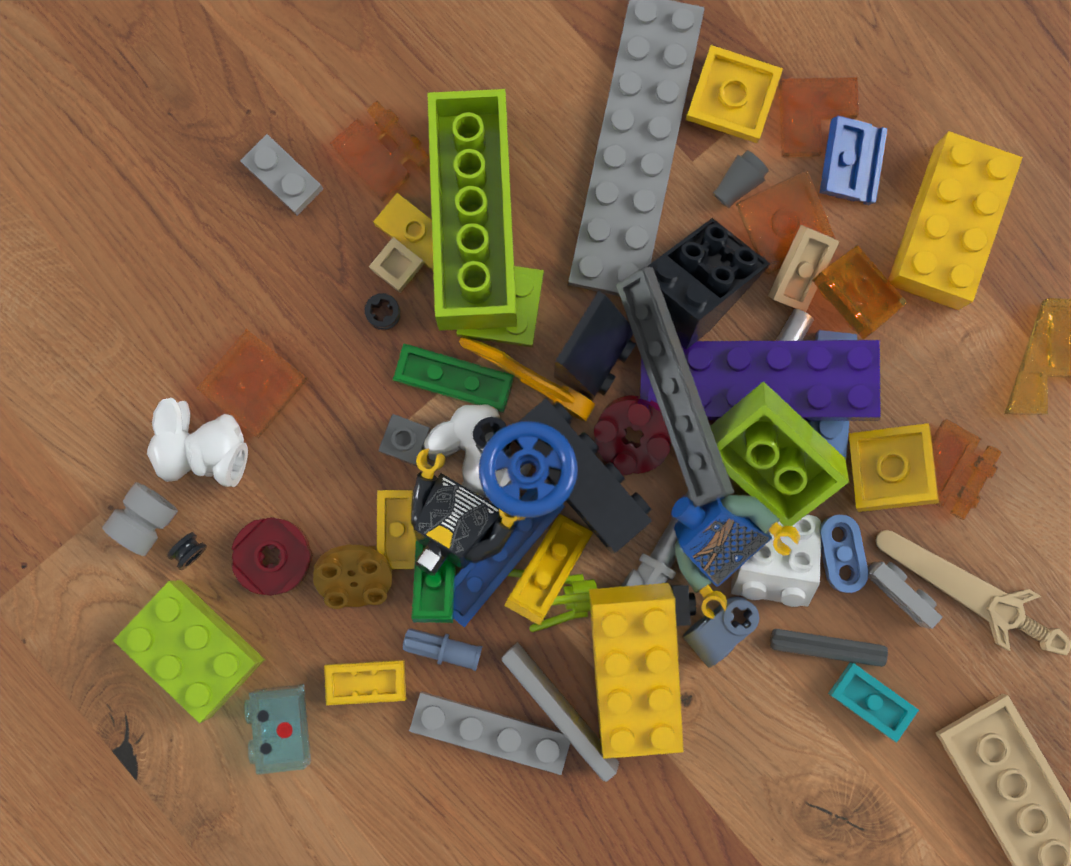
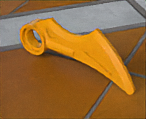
[459,338,596,422]

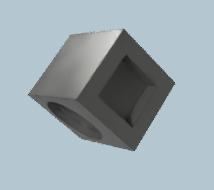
[378,414,431,467]

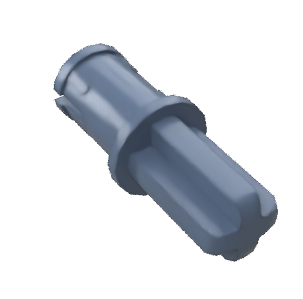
[403,628,483,671]

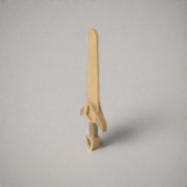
[875,530,1071,656]

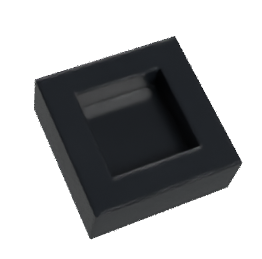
[670,584,696,626]

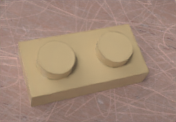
[768,225,840,312]

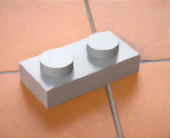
[240,134,323,216]
[868,562,943,629]

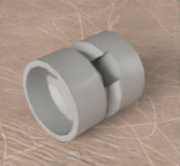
[102,482,178,556]

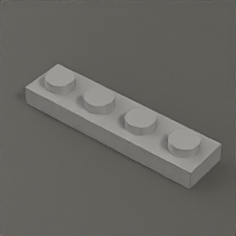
[409,691,570,775]

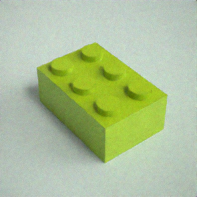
[710,381,849,526]
[113,580,265,723]

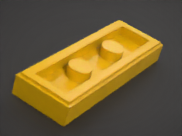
[504,514,593,625]

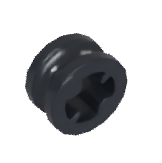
[365,293,401,330]
[473,417,511,454]
[167,532,207,570]

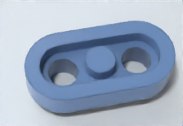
[820,515,868,593]

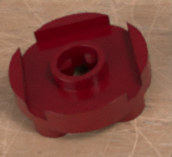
[594,395,672,475]
[231,517,313,596]

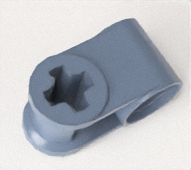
[682,596,759,668]

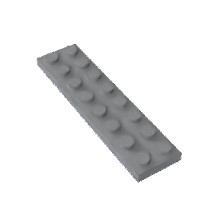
[568,0,705,296]

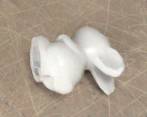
[147,398,248,487]
[424,404,532,498]

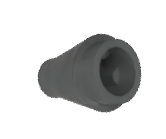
[713,150,769,208]

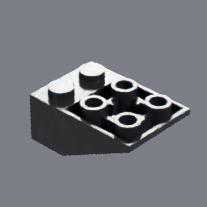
[647,218,770,350]

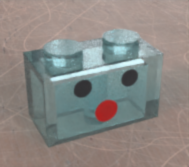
[244,684,311,775]

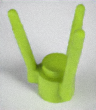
[508,569,597,632]

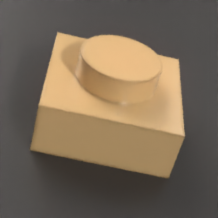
[369,237,424,293]

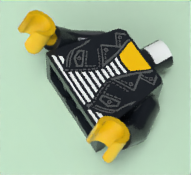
[411,448,525,576]

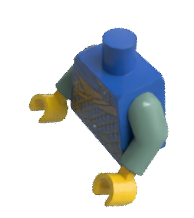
[671,494,800,619]

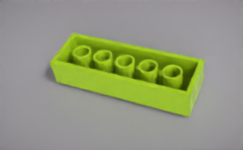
[428,89,517,331]

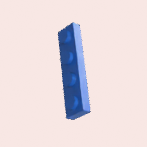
[453,489,565,627]

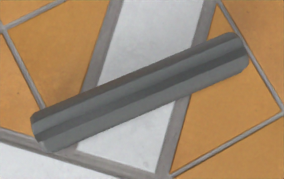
[770,629,888,667]

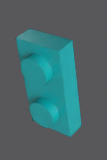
[828,662,919,743]

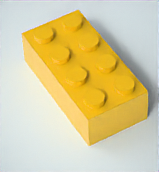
[886,131,1023,310]
[589,583,684,759]

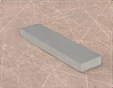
[501,642,619,782]

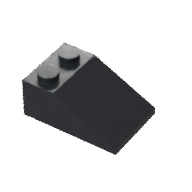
[554,290,636,401]

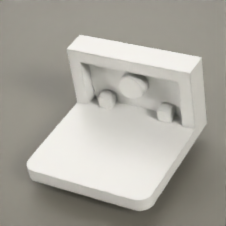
[731,515,821,607]

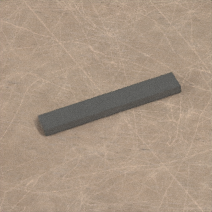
[616,267,734,507]

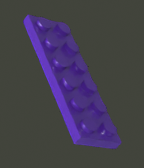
[640,340,881,421]

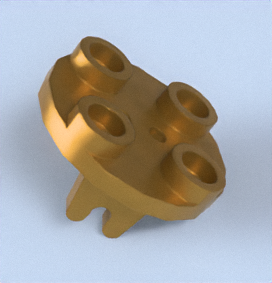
[313,544,392,609]

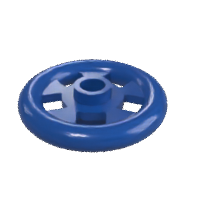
[479,421,577,518]

